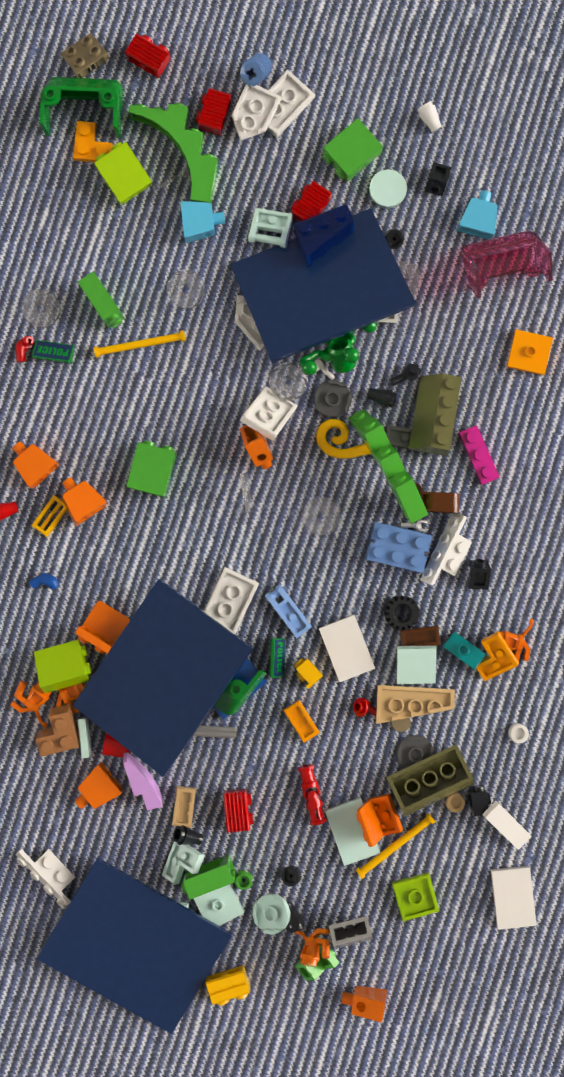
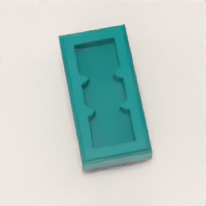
[443,631,486,670]

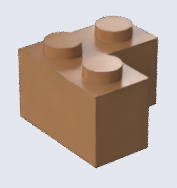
[35,704,80,757]

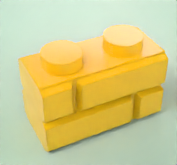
[206,965,250,1006]

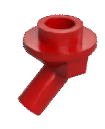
[353,698,376,717]

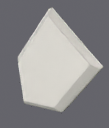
[231,84,282,141]
[235,295,265,351]

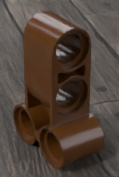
[402,483,460,518]

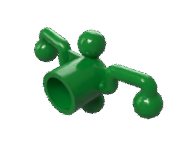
[300,322,377,375]

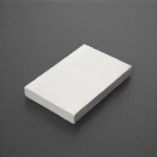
[267,69,315,138]
[240,386,297,441]
[204,567,259,634]
[319,615,375,682]
[490,866,537,930]

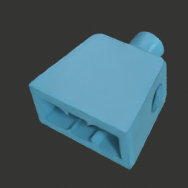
[456,190,497,240]
[180,201,225,243]

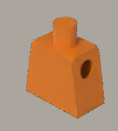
[239,425,273,469]
[12,441,60,489]
[62,477,107,526]
[75,762,124,809]
[341,986,387,1022]

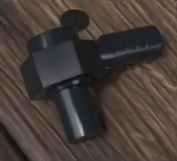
[389,364,421,386]

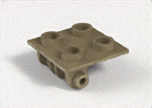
[60,33,109,78]

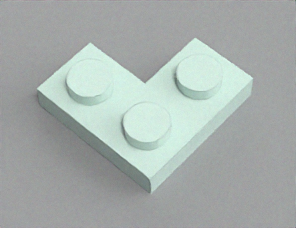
[162,841,205,884]

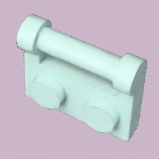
[248,208,293,248]

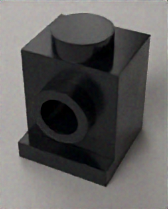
[468,785,491,816]

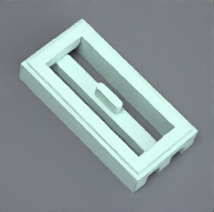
[77,717,92,758]

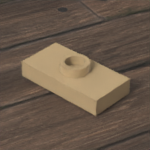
[172,786,196,828]

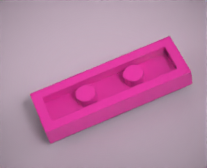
[458,425,500,485]

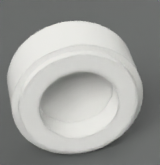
[508,723,529,743]

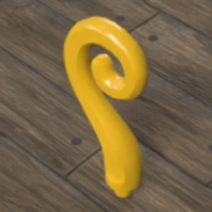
[316,419,372,459]

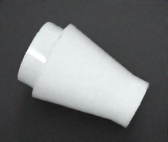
[418,101,442,133]

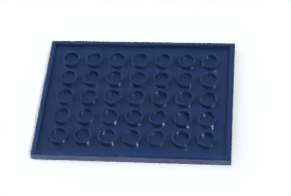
[230,208,416,363]
[73,579,253,777]
[37,857,232,1034]

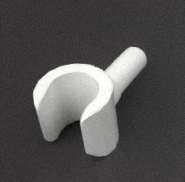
[314,359,335,380]
[401,520,429,532]

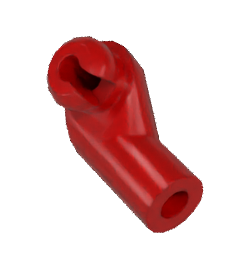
[15,336,34,363]

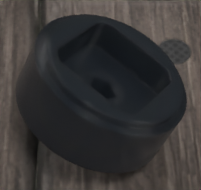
[384,229,404,249]
[281,866,302,887]

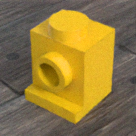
[293,658,323,689]

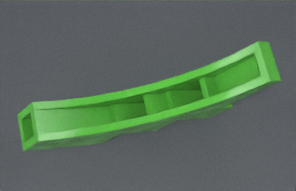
[129,103,218,204]
[348,409,429,524]

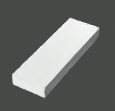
[482,801,532,850]

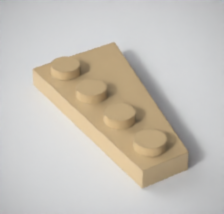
[376,685,455,724]

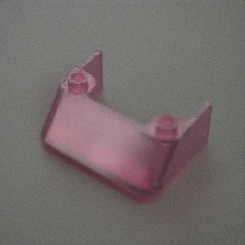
[461,231,553,298]

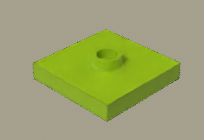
[392,872,440,922]

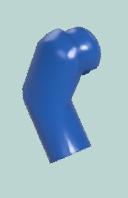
[29,573,59,589]

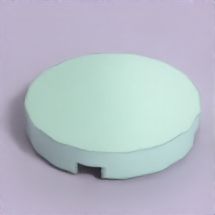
[369,169,407,209]
[252,893,290,935]

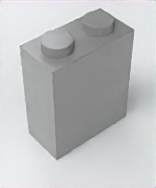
[329,916,373,949]

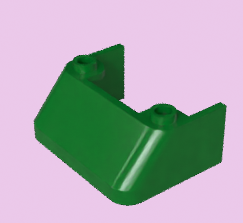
[39,77,123,139]
[214,670,267,715]

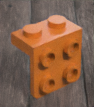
[75,601,130,654]
[357,793,403,847]

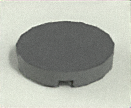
[314,380,352,418]
[396,735,435,769]

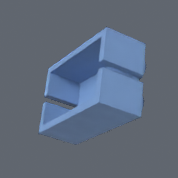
[365,522,432,573]

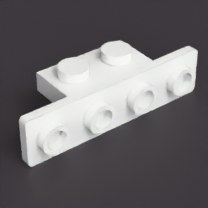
[420,513,472,586]
[15,849,75,910]

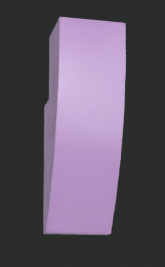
[123,752,162,811]

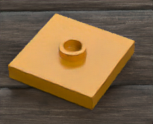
[506,329,553,376]

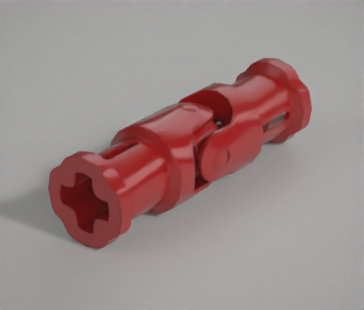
[297,764,327,826]

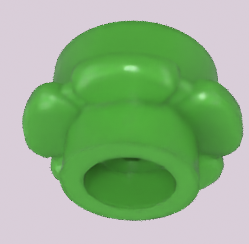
[234,870,253,890]

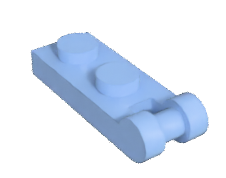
[265,584,312,638]

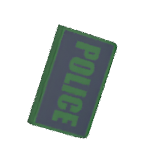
[32,340,75,364]
[270,638,286,678]

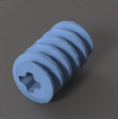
[240,53,272,86]

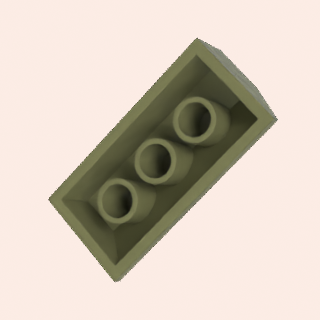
[408,374,462,456]
[386,745,474,817]

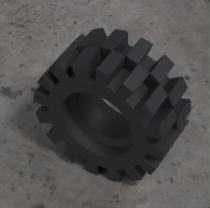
[384,596,420,631]

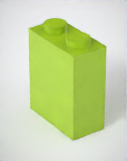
[94,142,152,206]
[34,639,92,693]

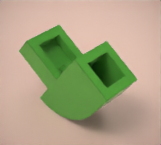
[295,946,340,981]

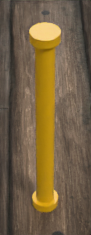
[94,330,186,358]
[355,813,435,879]

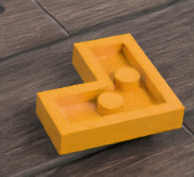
[73,121,114,163]
[476,631,519,681]

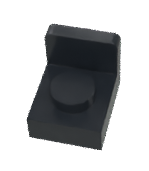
[425,162,452,196]
[468,559,491,590]

